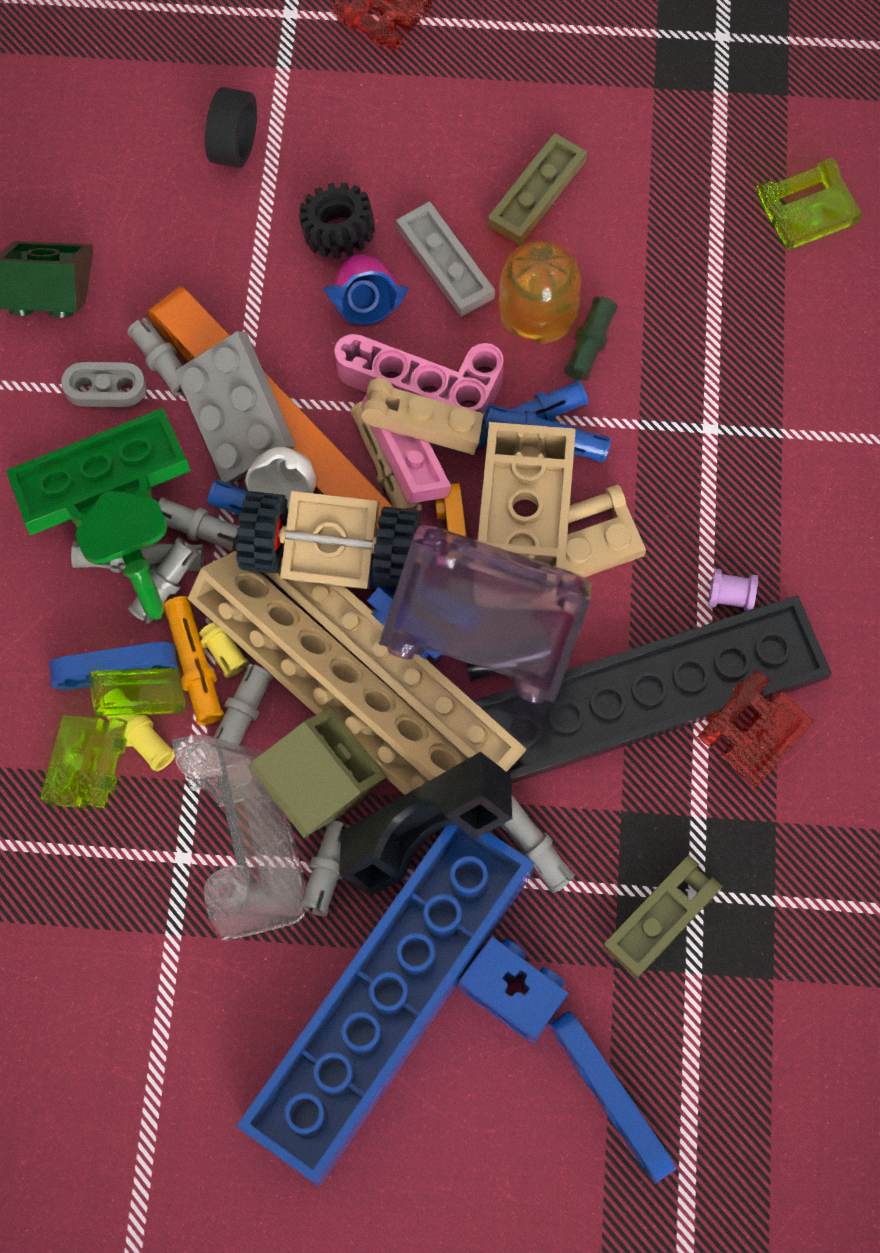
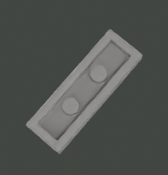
[396,201,495,317]

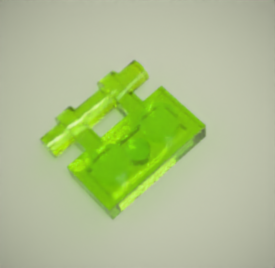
[39,715,128,808]

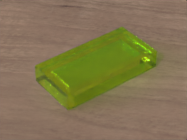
[89,668,186,716]

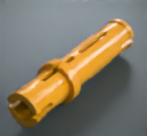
[164,596,224,726]

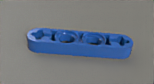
[549,1011,676,1183]

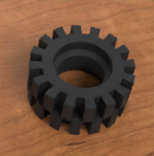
[299,182,375,259]

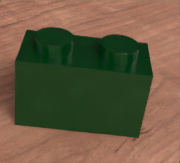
[0,241,93,317]

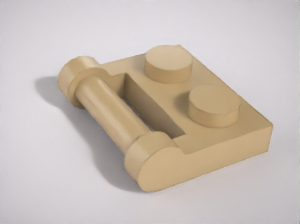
[564,484,646,584]

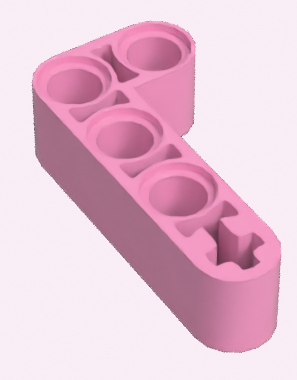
[334,334,504,417]

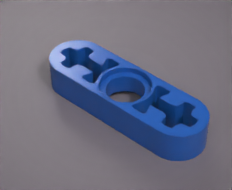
[49,642,178,690]

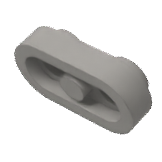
[61,362,147,407]

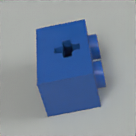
[458,937,568,1045]

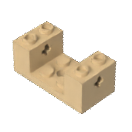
[474,422,576,615]

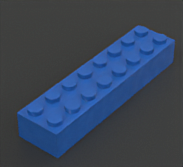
[236,824,534,1187]

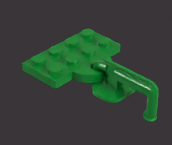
[6,408,191,621]

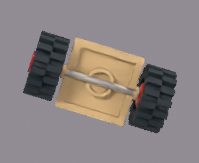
[236,491,421,590]

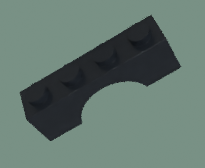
[339,751,513,896]

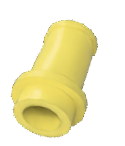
[199,622,250,678]

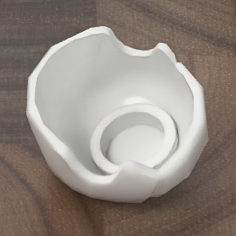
[245,447,317,510]

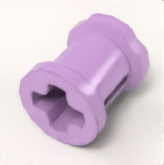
[708,568,758,612]

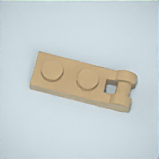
[361,378,484,455]

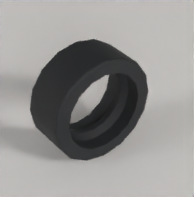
[205,87,257,168]

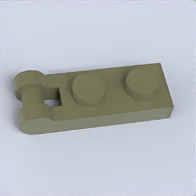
[603,855,724,979]

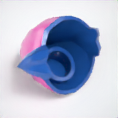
[323,254,410,326]

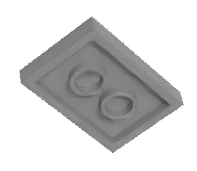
[175,331,296,484]

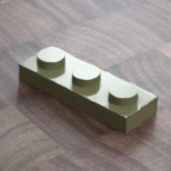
[487,133,587,246]

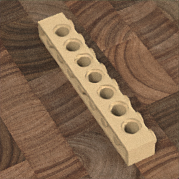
[187,551,468,829]

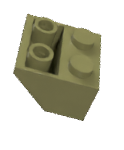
[248,707,387,838]

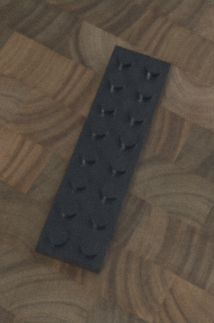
[473,595,832,784]

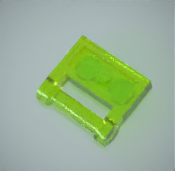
[757,157,862,250]

